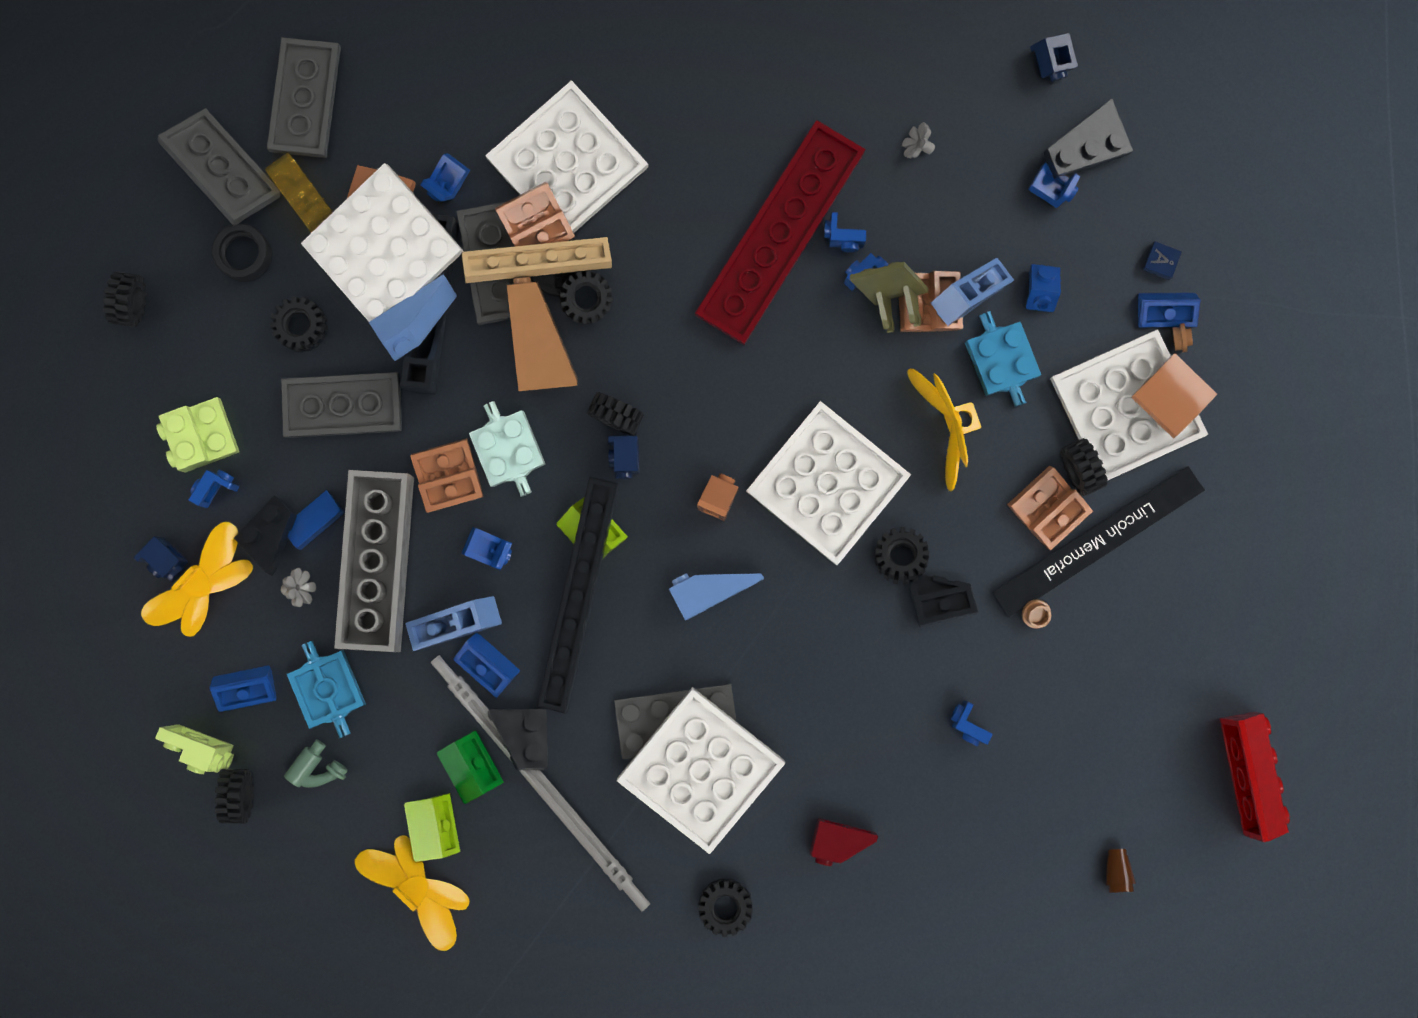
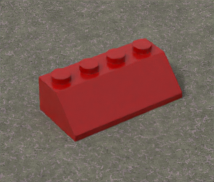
[1220,712,1290,842]

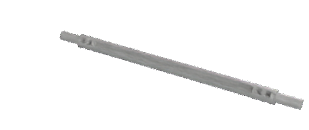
[431,655,650,912]

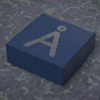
[1142,241,1182,280]

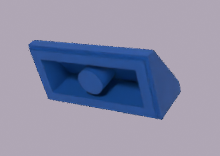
[1138,293,1201,328]
[287,490,345,550]
[453,633,520,698]
[210,665,277,712]

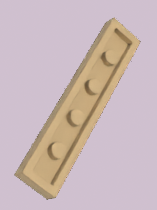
[461,237,612,283]

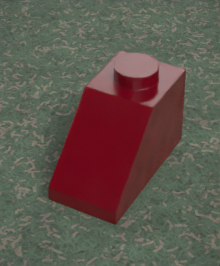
[810,818,878,866]

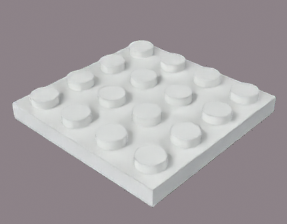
[485,80,649,233]
[301,163,464,322]
[1050,329,1208,480]
[746,401,911,566]
[617,687,785,854]

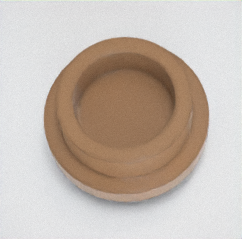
[1172,323,1193,353]
[1022,599,1051,629]

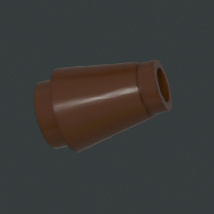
[1106,849,1136,893]

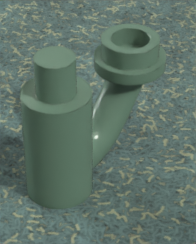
[284,739,348,788]

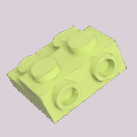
[156,397,239,473]
[155,724,234,774]

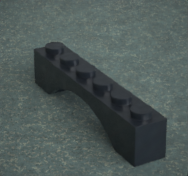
[400,214,459,395]

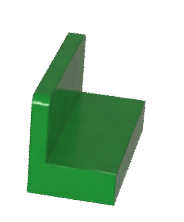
[437,731,504,804]

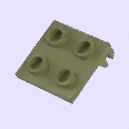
[850,262,928,333]

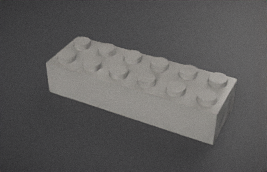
[334,470,414,652]

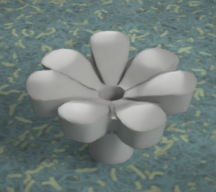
[902,122,935,159]
[281,568,316,607]

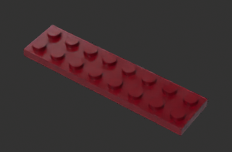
[695,120,866,345]

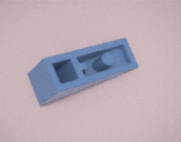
[931,258,1014,326]
[369,274,457,361]
[669,573,764,621]
[405,596,502,651]

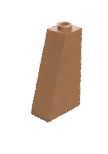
[507,277,578,391]

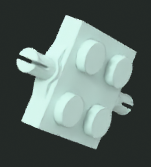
[469,401,546,497]

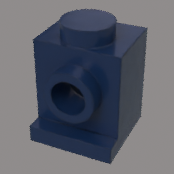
[1030,33,1078,82]
[608,436,639,479]
[133,536,188,582]

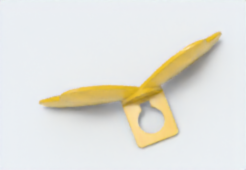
[907,368,981,491]
[141,522,253,637]
[355,835,470,951]

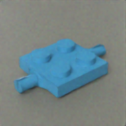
[965,311,1041,407]
[287,641,366,738]

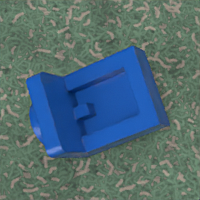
[420,153,470,202]
[1028,163,1080,208]
[824,212,866,252]
[844,253,889,291]
[1026,264,1061,312]
[189,469,239,508]
[461,527,512,570]
[950,701,993,746]

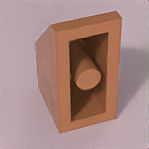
[697,473,739,521]

